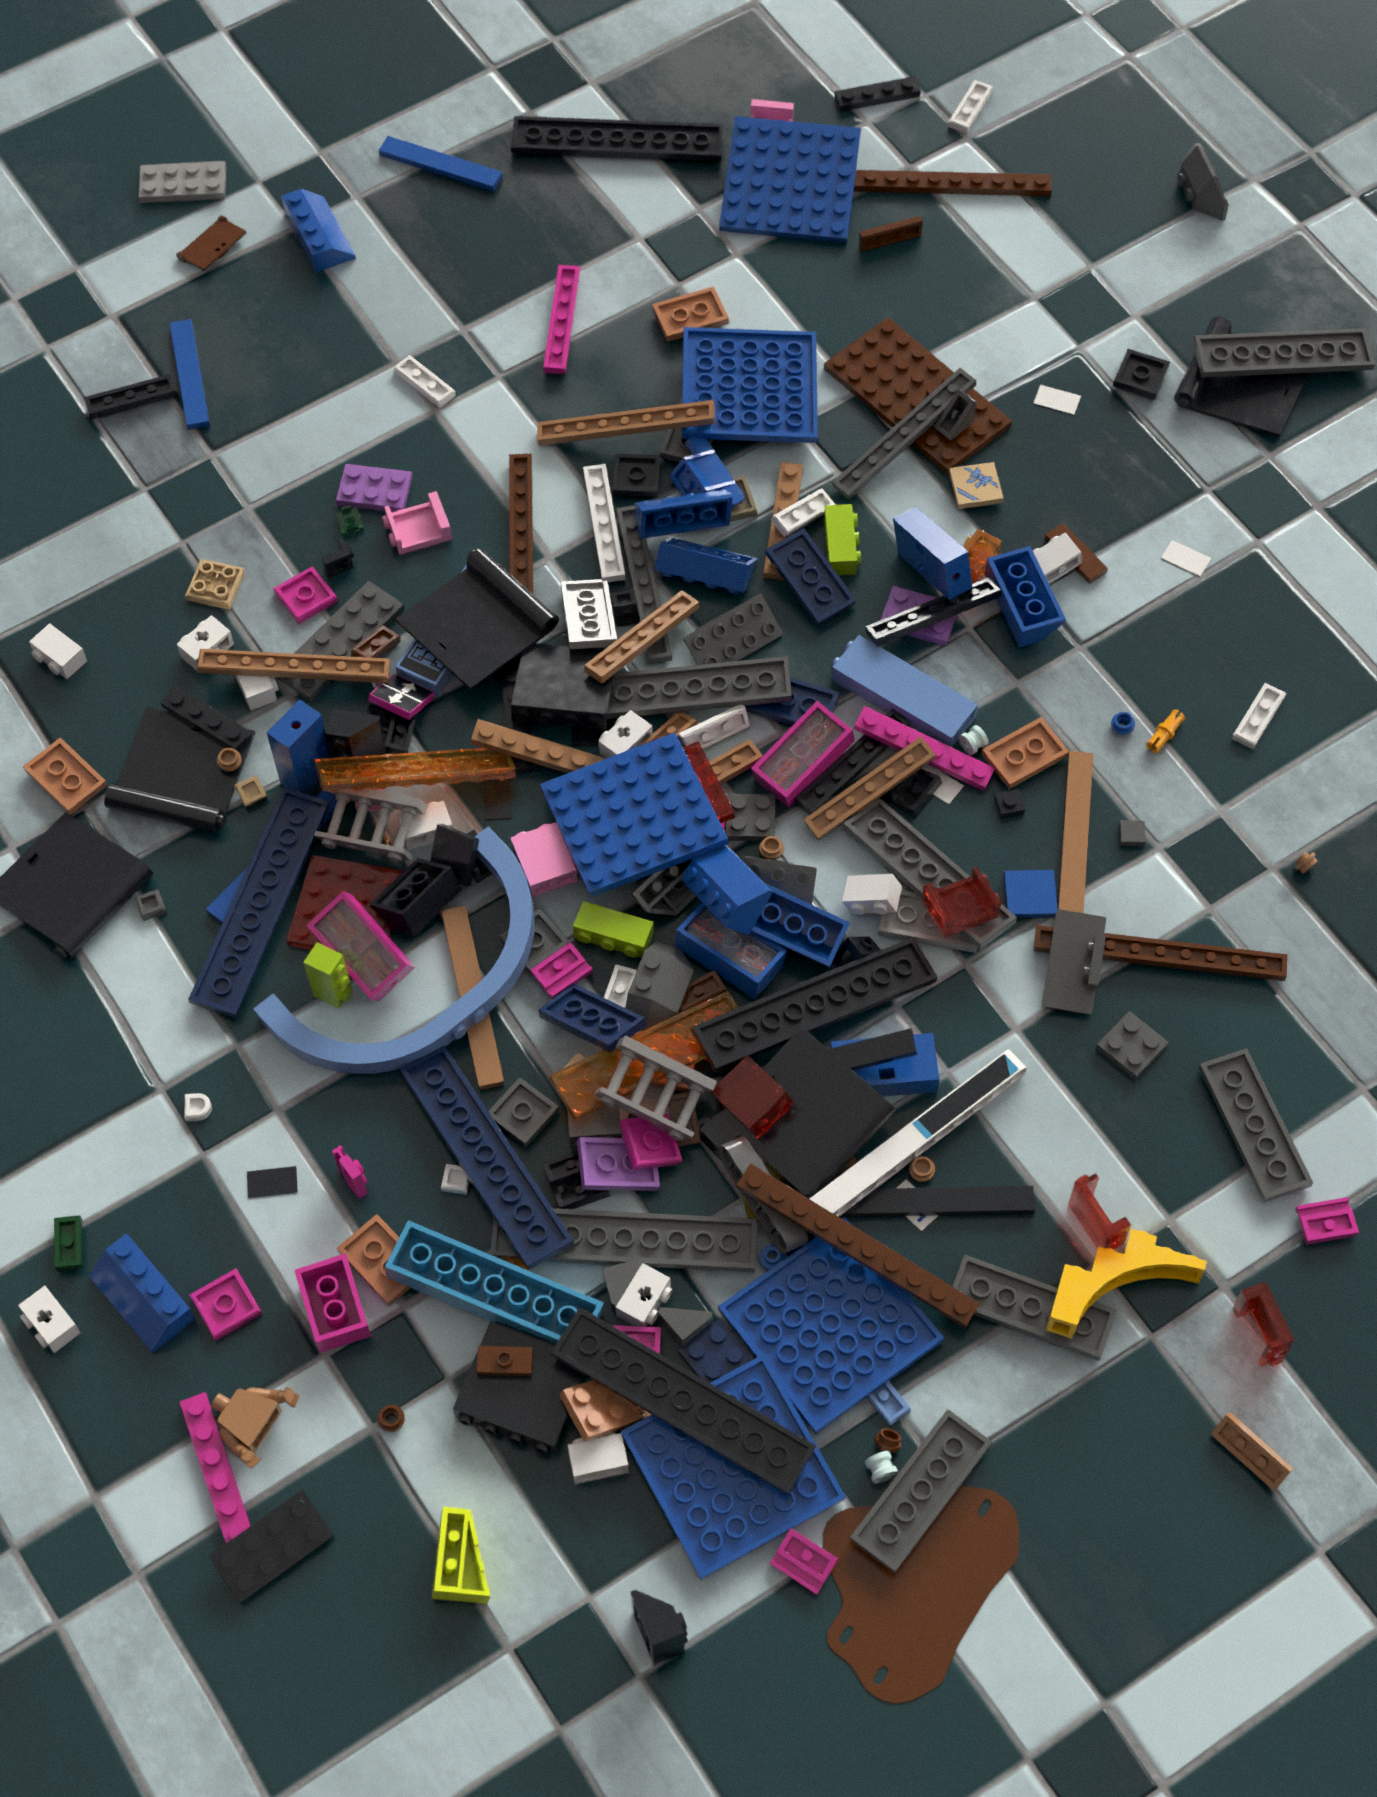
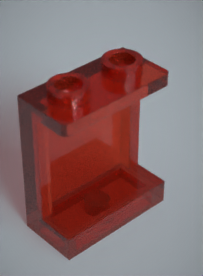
[922,867,1002,938]
[711,1055,794,1138]
[1068,1173,1131,1250]
[1232,1282,1295,1366]

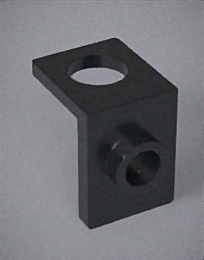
[833,936,881,967]

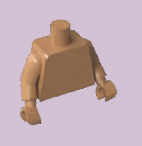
[211,1387,299,1468]

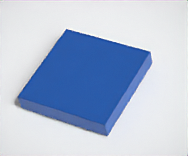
[1004,870,1058,918]

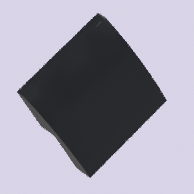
[367,704,417,754]
[881,768,942,816]
[542,1151,610,1209]

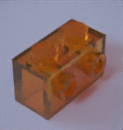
[964,529,1002,584]

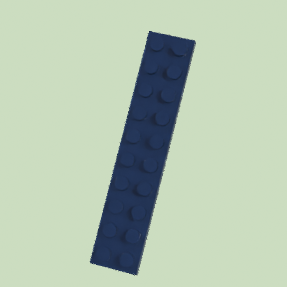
[188,787,330,1018]
[400,1045,574,1270]

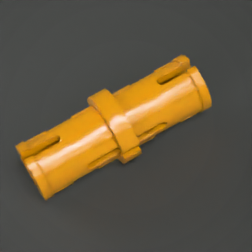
[1146,710,1185,753]

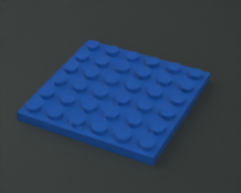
[719,116,861,243]
[682,327,818,443]
[540,732,729,898]
[718,1217,944,1435]
[621,1354,846,1581]

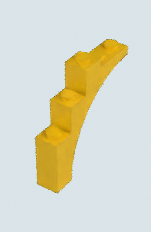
[1046,1229,1207,1339]

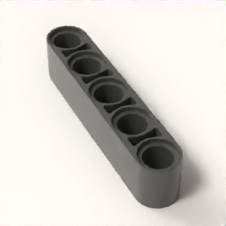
[718,1136,808,1254]

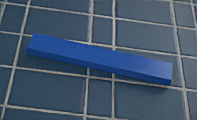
[379,136,503,192]
[170,319,210,430]

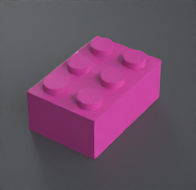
[294,1253,371,1353]

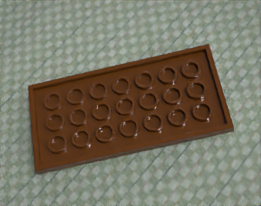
[824,317,1012,474]

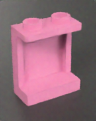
[750,99,794,121]
[382,491,452,555]
[510,822,578,897]

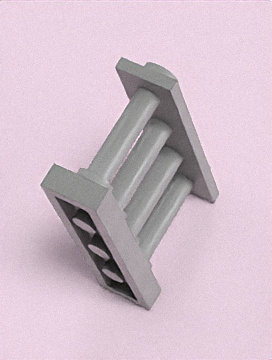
[314,781,428,862]
[594,1036,717,1141]

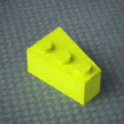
[432,1507,491,1604]

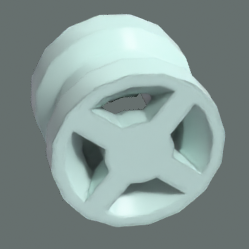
[958,725,989,755]
[865,1451,898,1484]

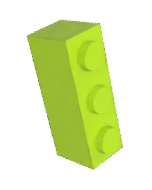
[824,504,861,575]
[573,901,654,958]
[303,942,353,1009]

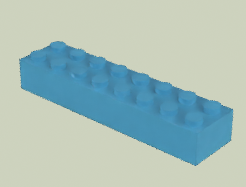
[385,1220,604,1344]

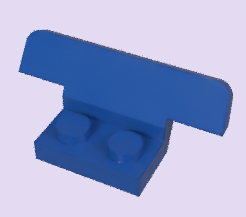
[669,437,744,508]

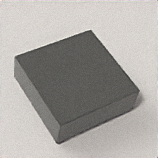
[1119,820,1146,846]
[135,889,167,921]

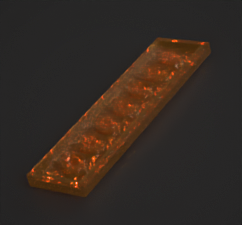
[315,748,516,792]
[550,991,739,1121]

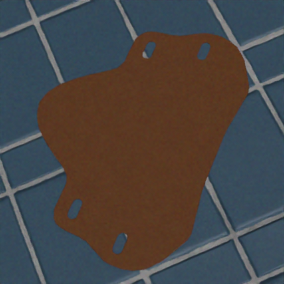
[823,1485,1019,1704]

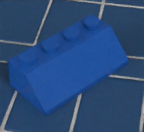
[281,189,356,273]
[634,490,732,539]
[654,537,758,594]
[984,546,1066,648]
[681,845,773,935]
[751,883,850,967]
[89,1233,195,1353]

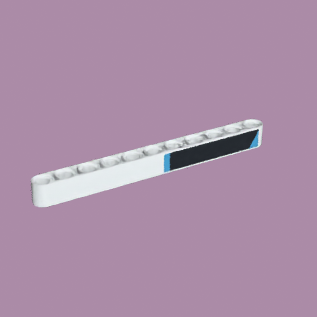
[810,1050,1027,1217]

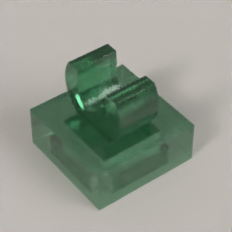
[335,505,364,536]

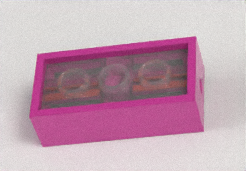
[751,701,855,809]
[306,891,416,1001]

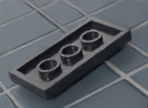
[209,1489,334,1603]

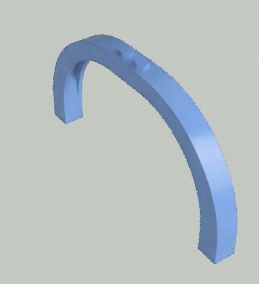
[253,826,535,1074]

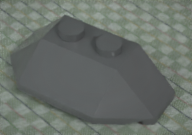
[1177,143,1229,220]
[631,858,696,916]
[625,941,694,1032]

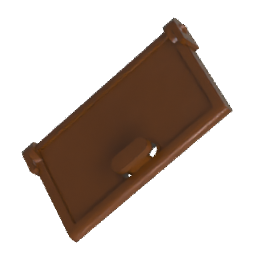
[176,215,247,271]

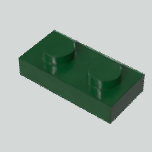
[54,1215,83,1271]

